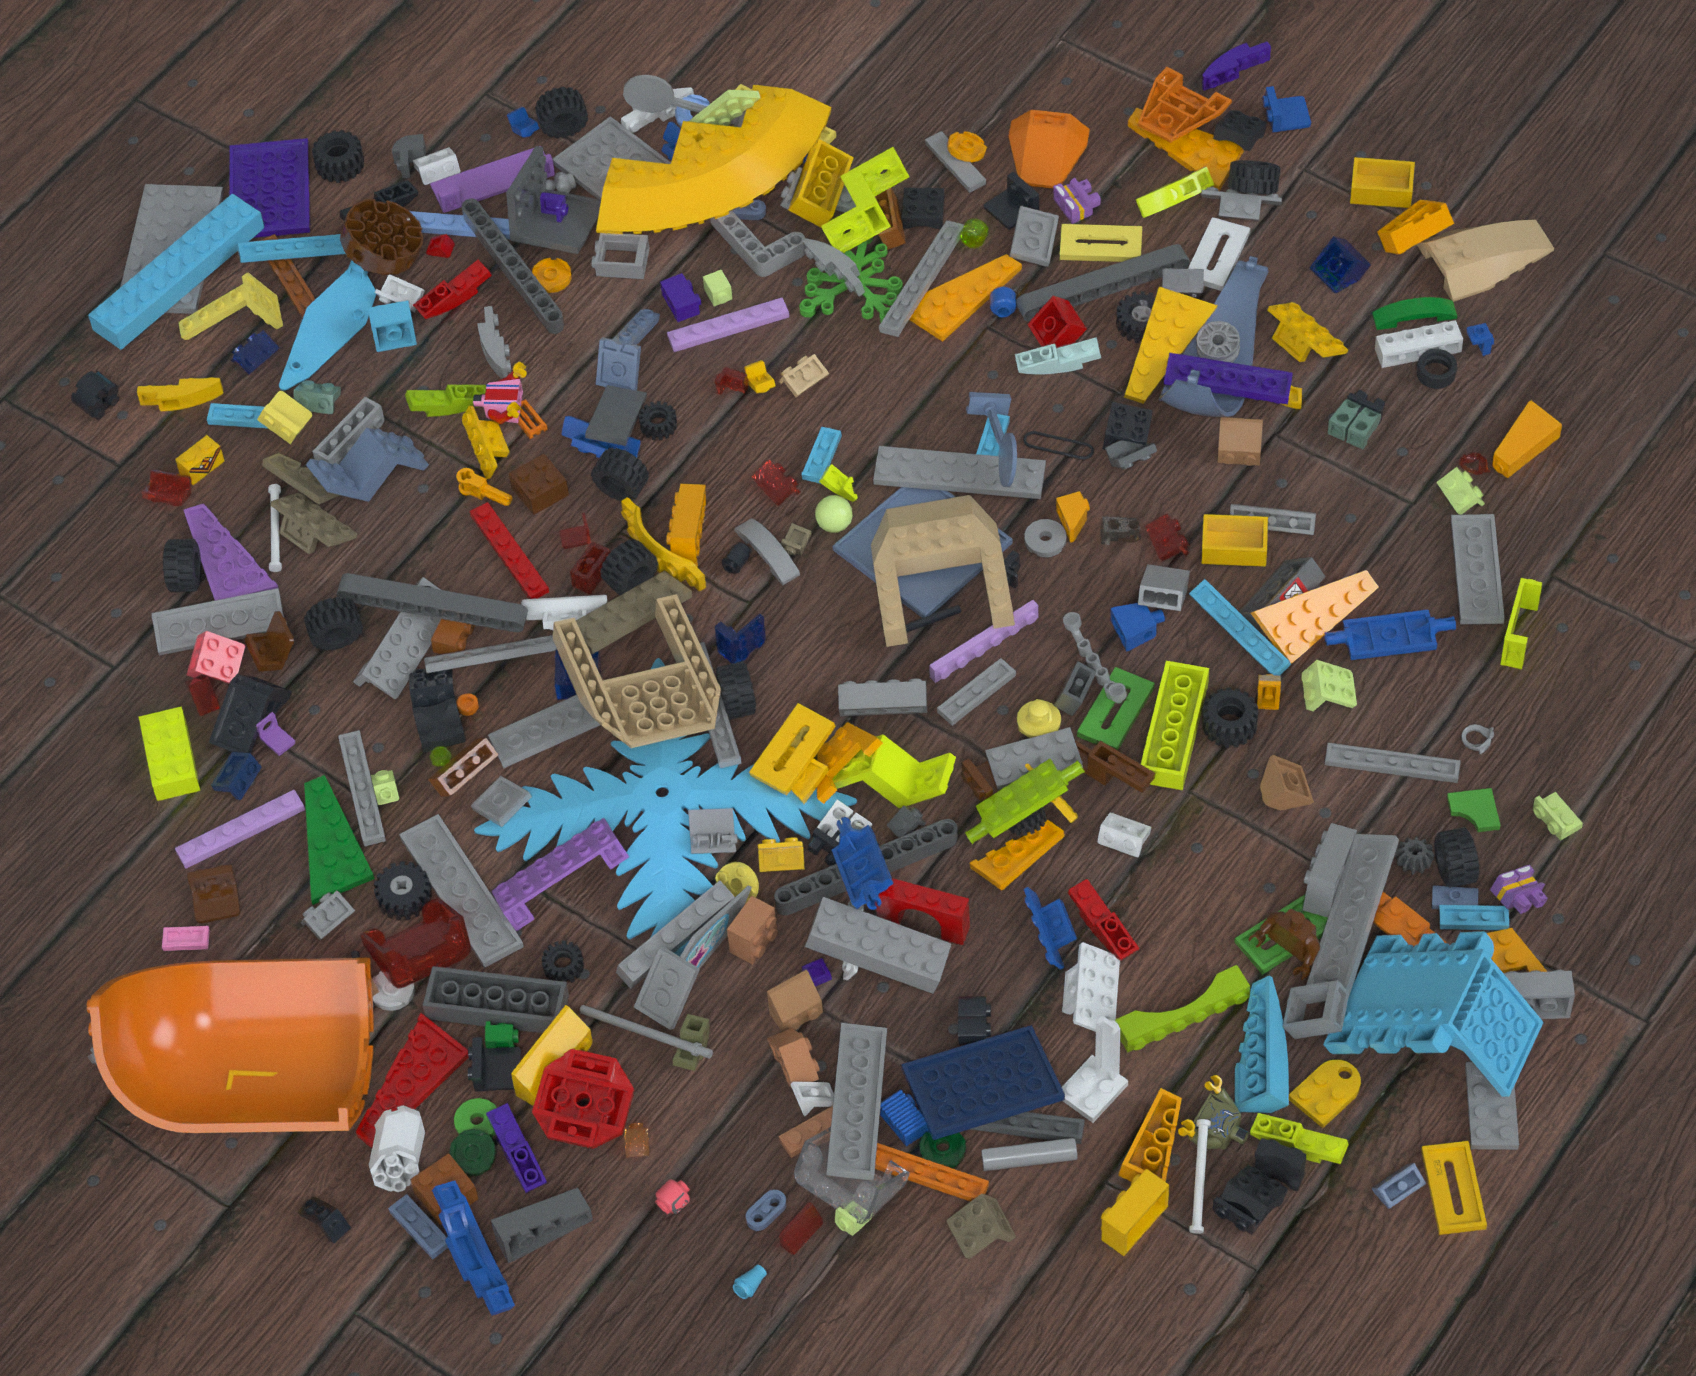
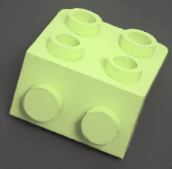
[1302,660,1357,711]

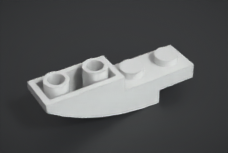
[621,87,694,133]

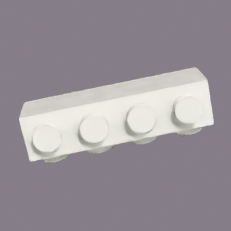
[1375,320,1463,368]

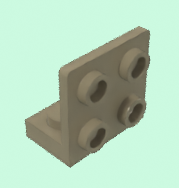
[947,1194,1016,1259]

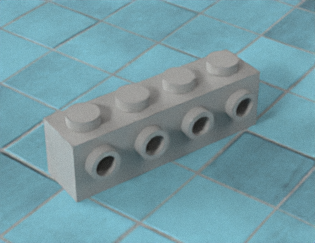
[313,397,385,464]
[838,679,927,716]

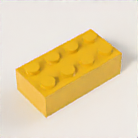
[788,139,854,228]

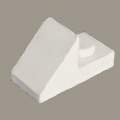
[790,1082,834,1117]

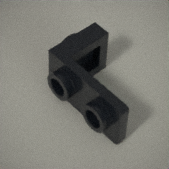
[298,1197,351,1244]

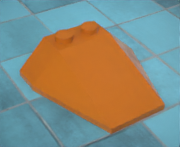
[1138,67,1232,143]

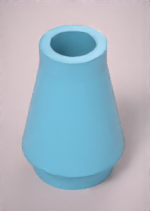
[733,1265,767,1299]

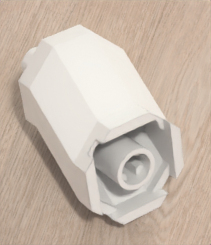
[369,1105,425,1192]

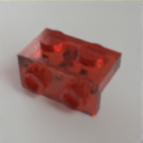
[142,469,191,506]

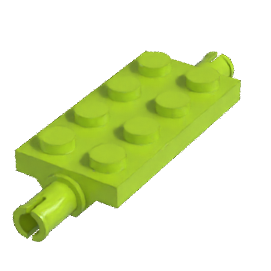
[965,758,1085,844]

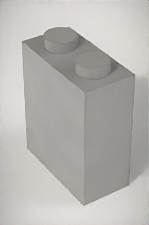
[1138,564,1190,611]

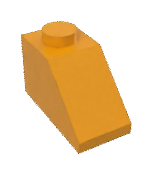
[1056,491,1090,543]
[1257,674,1281,710]

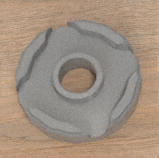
[1024,519,1066,557]

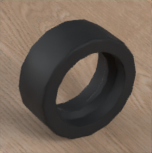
[1417,349,1457,389]

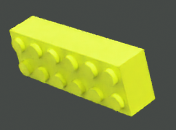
[1141,661,1209,790]

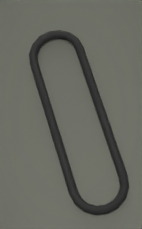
[1023,431,1094,460]

